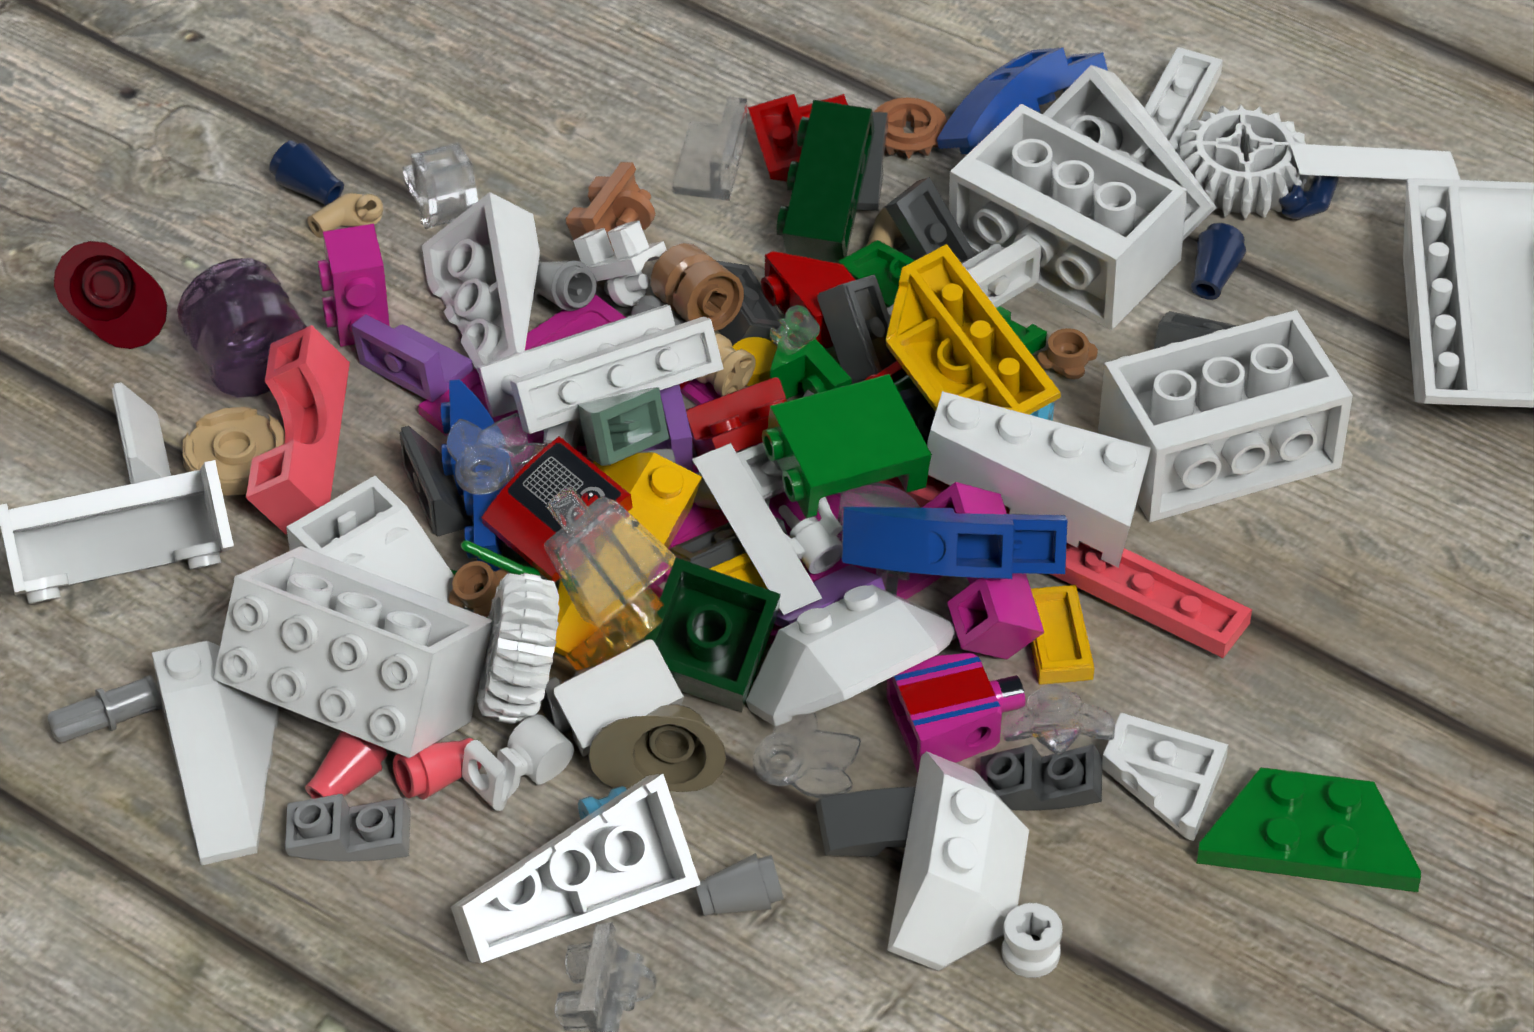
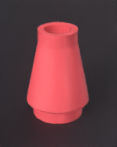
[305,731,387,799]
[393,738,481,800]

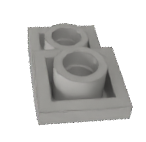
[285,794,411,861]

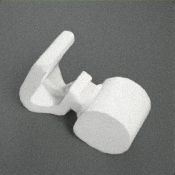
[462,714,574,811]

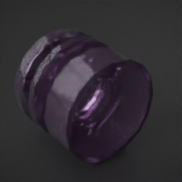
[177,258,307,397]

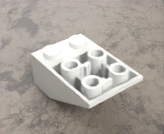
[286,476,474,613]

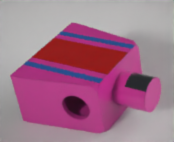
[886,653,1025,773]

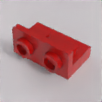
[686,377,787,457]

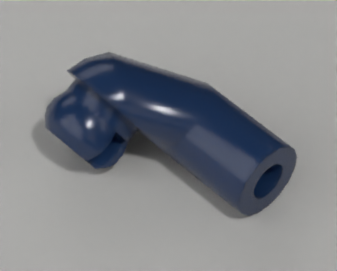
[1278,175,1339,220]

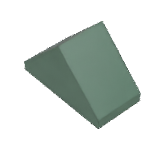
[577,387,669,466]

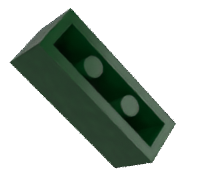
[776,100,875,263]

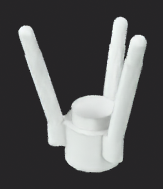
[779,497,843,574]

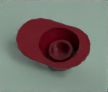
[54,241,168,349]

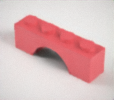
[246,325,350,535]

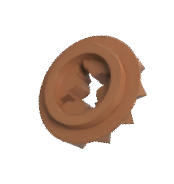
[874,98,947,159]

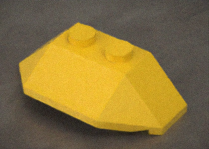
[886,244,1061,415]

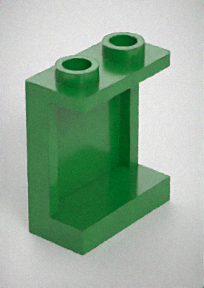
[762,374,932,518]

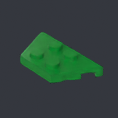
[1197,767,1421,892]

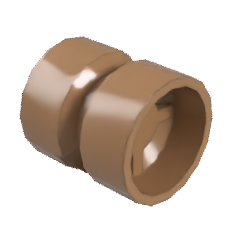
[651,243,744,331]

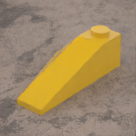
[554,452,702,668]

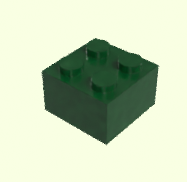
[644,557,781,712]

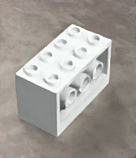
[949,104,1187,330]
[1098,310,1353,523]
[213,546,494,758]

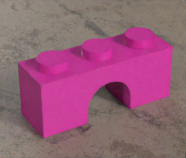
[922,482,1044,660]

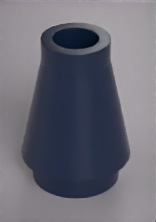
[269,140,344,206]
[1191,223,1246,300]

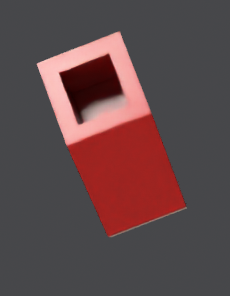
[761,251,855,349]

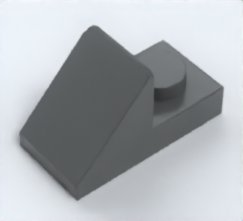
[885,177,976,263]

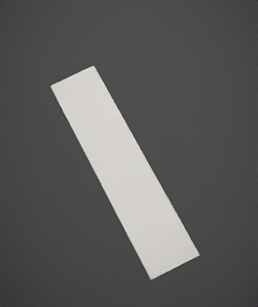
[1290,143,1461,180]
[692,443,822,615]

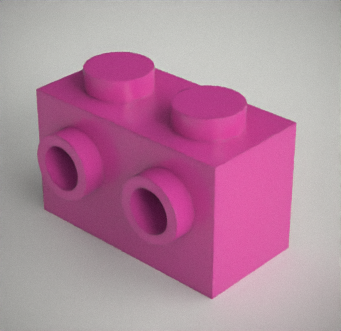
[317,224,390,347]

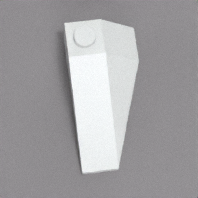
[1043,65,1217,240]
[422,192,540,372]
[152,641,279,866]

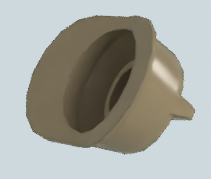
[588,704,726,792]

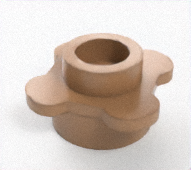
[1037,328,1098,379]
[449,561,508,617]

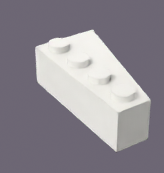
[927,391,1151,567]
[451,774,700,963]

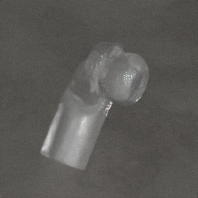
[770,305,820,354]

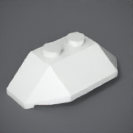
[746,585,958,727]
[887,751,1029,971]

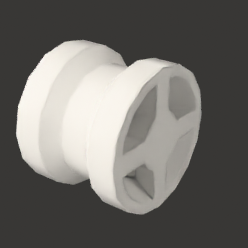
[1002,903,1063,978]

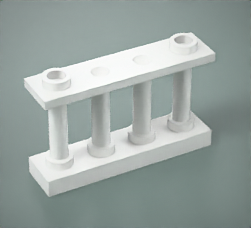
[477,304,724,434]

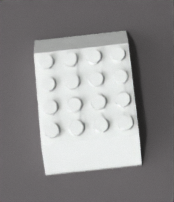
[1403,178,1534,408]

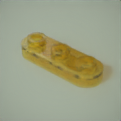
[564,587,664,671]

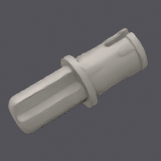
[48,675,162,743]

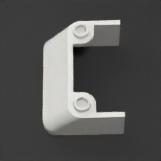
[0,460,234,604]

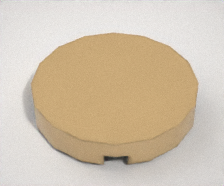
[183,407,285,496]

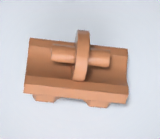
[566,162,656,251]

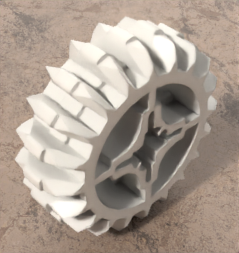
[1177,104,1308,219]
[477,573,560,724]

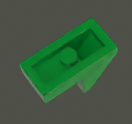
[770,316,852,399]

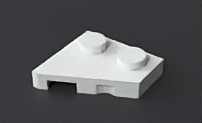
[1102,713,1228,841]

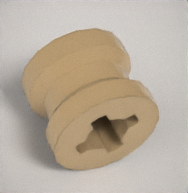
[696,334,756,396]

